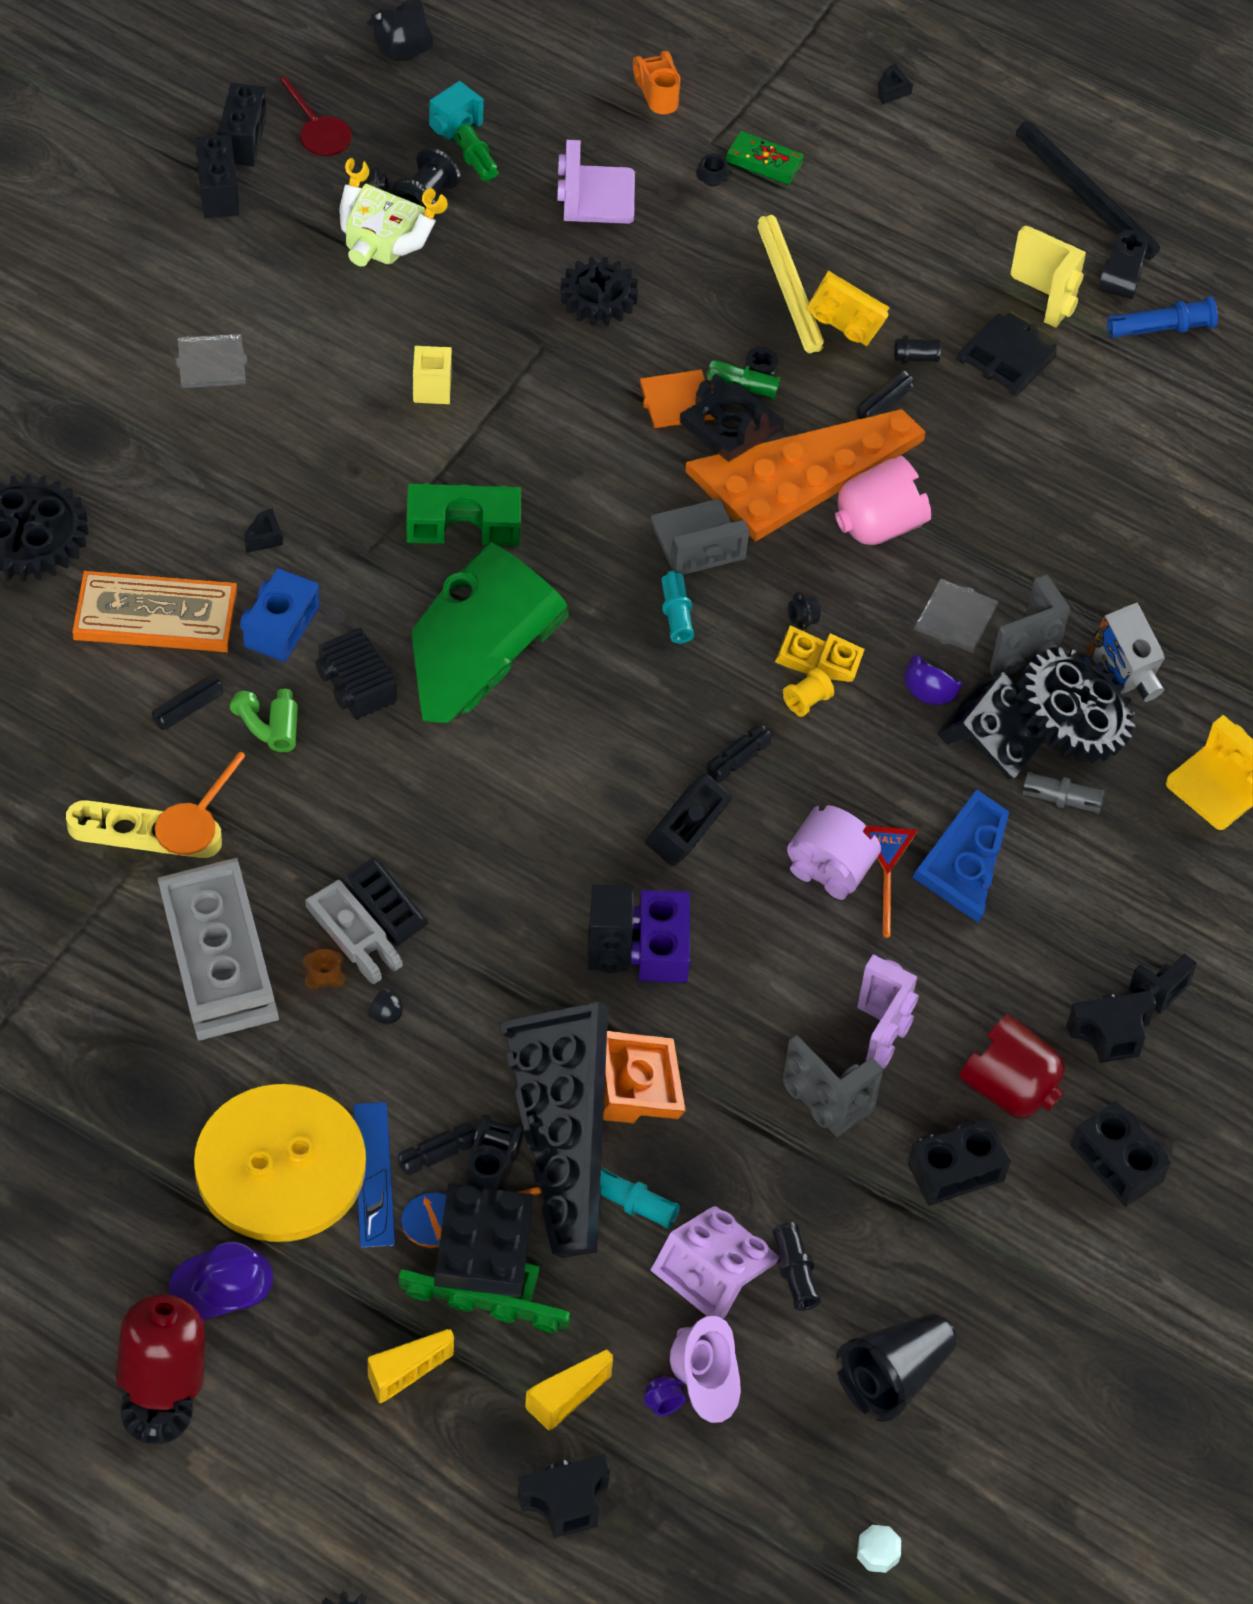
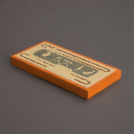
[72,571,237,652]

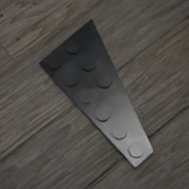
[499,1002,608,1258]

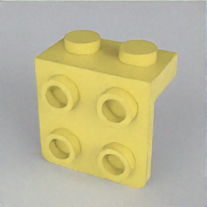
[1011,226,1086,328]

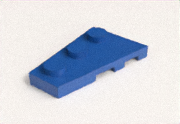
[912,790,1009,923]

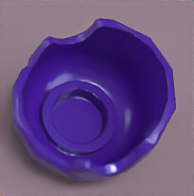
[904,655,962,706]

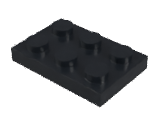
[434,1183,533,1298]

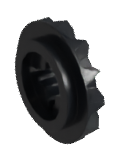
[121,1393,193,1444]

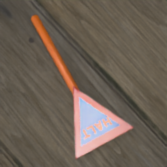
[863,825,918,938]

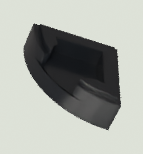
[878,64,913,104]
[245,508,283,553]

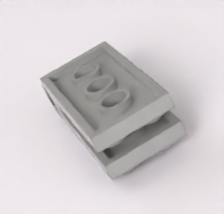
[158,858,279,1041]

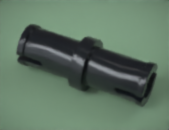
[773,1222,821,1311]

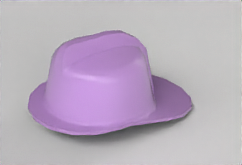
[670,1316,741,1423]

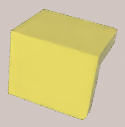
[413,346,452,404]

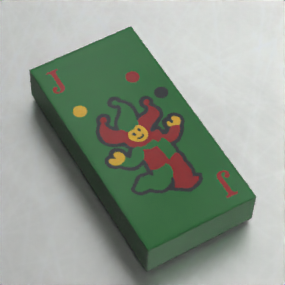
[726,131,804,185]

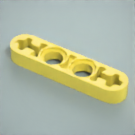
[66,800,222,858]

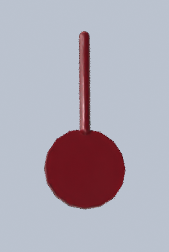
[280,76,352,156]

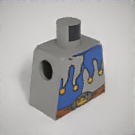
[1086,602,1165,702]

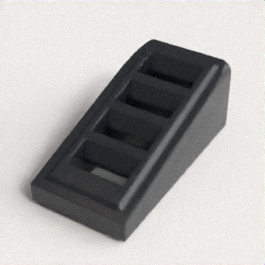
[344,857,428,946]

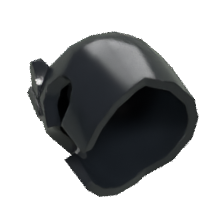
[367,0,433,61]

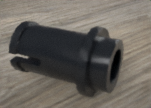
[894,335,941,364]

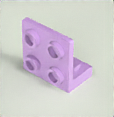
[651,1206,779,1319]

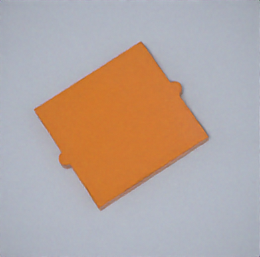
[640,369,715,428]

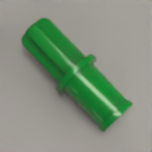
[453,124,499,182]
[707,360,781,400]

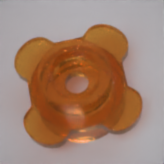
[303,949,346,990]

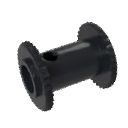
[392,148,460,209]

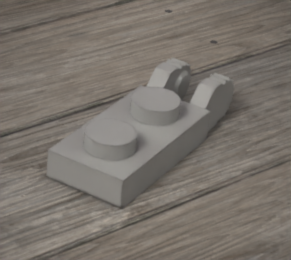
[305,880,403,984]

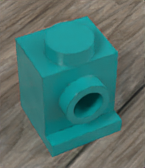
[429,81,484,140]

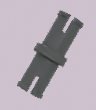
[1022,771,1105,814]

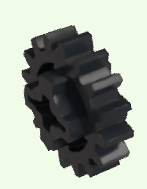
[560,257,638,326]

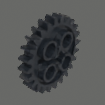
[0,474,89,582]
[1016,648,1135,763]

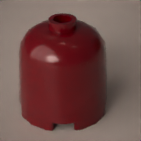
[959,1014,1065,1119]
[116,1294,205,1410]

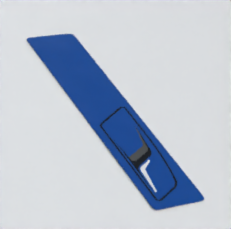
[353,1102,395,1247]

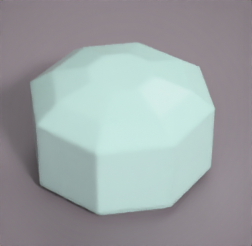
[857,1525,901,1573]

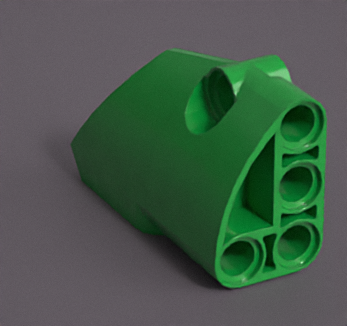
[411,542,569,724]

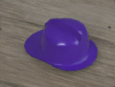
[169,1242,273,1319]

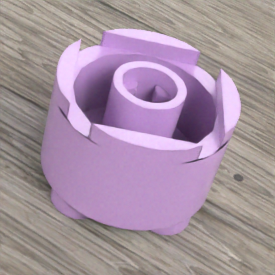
[787,805,881,900]

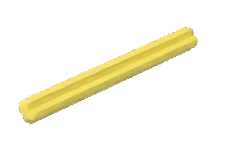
[757,215,824,354]

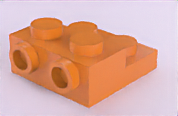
[603,1031,686,1124]

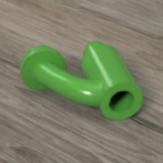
[230,689,298,752]

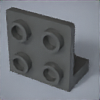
[651,499,749,575]
[989,574,1070,676]
[783,1035,883,1138]

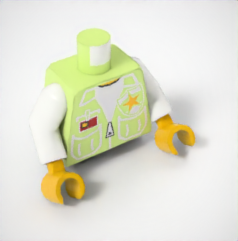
[339,158,448,266]

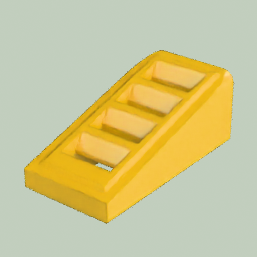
[368,1329,454,1404]
[525,1349,613,1431]

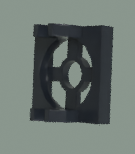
[680,374,784,462]

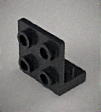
[937,672,1047,779]

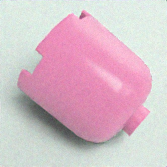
[835,456,931,545]

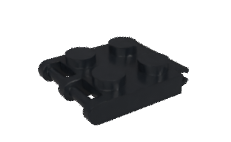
[956,311,1058,397]

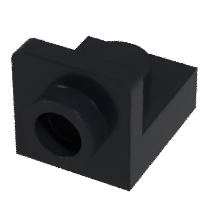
[1129,953,1197,1014]

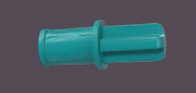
[661,571,694,644]

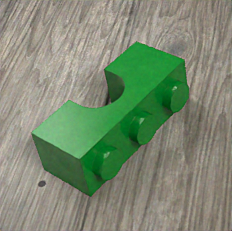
[406,483,521,546]

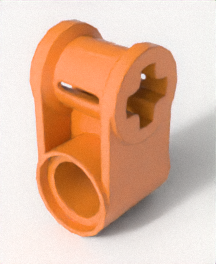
[632,50,680,115]

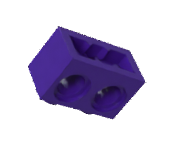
[631,890,690,983]

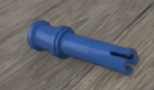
[1107,296,1218,339]

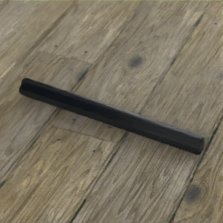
[1016,121,1160,260]

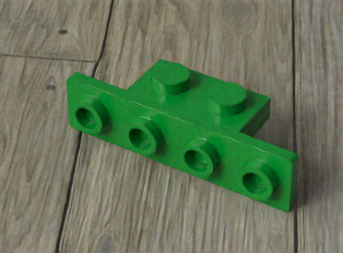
[398,1263,571,1333]

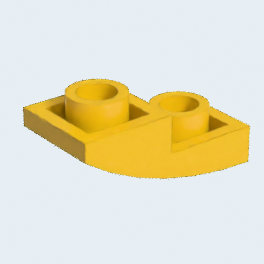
[775,625,865,682]

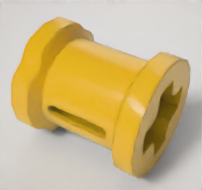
[783,668,835,717]

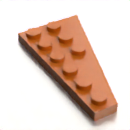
[685,409,926,542]

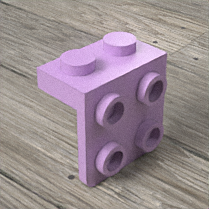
[557,140,635,224]
[857,954,919,1069]

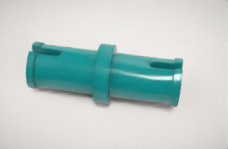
[600,1168,680,1229]

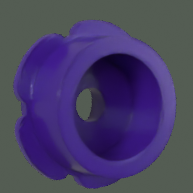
[644,1376,686,1416]

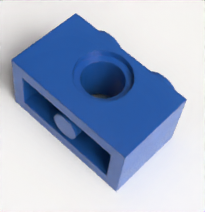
[240,568,320,663]

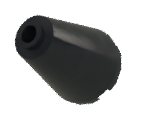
[836,1314,956,1422]

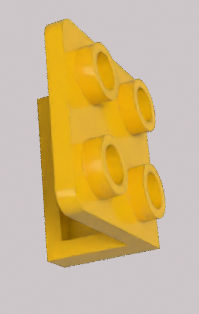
[806,271,890,346]
[1166,715,1253,830]

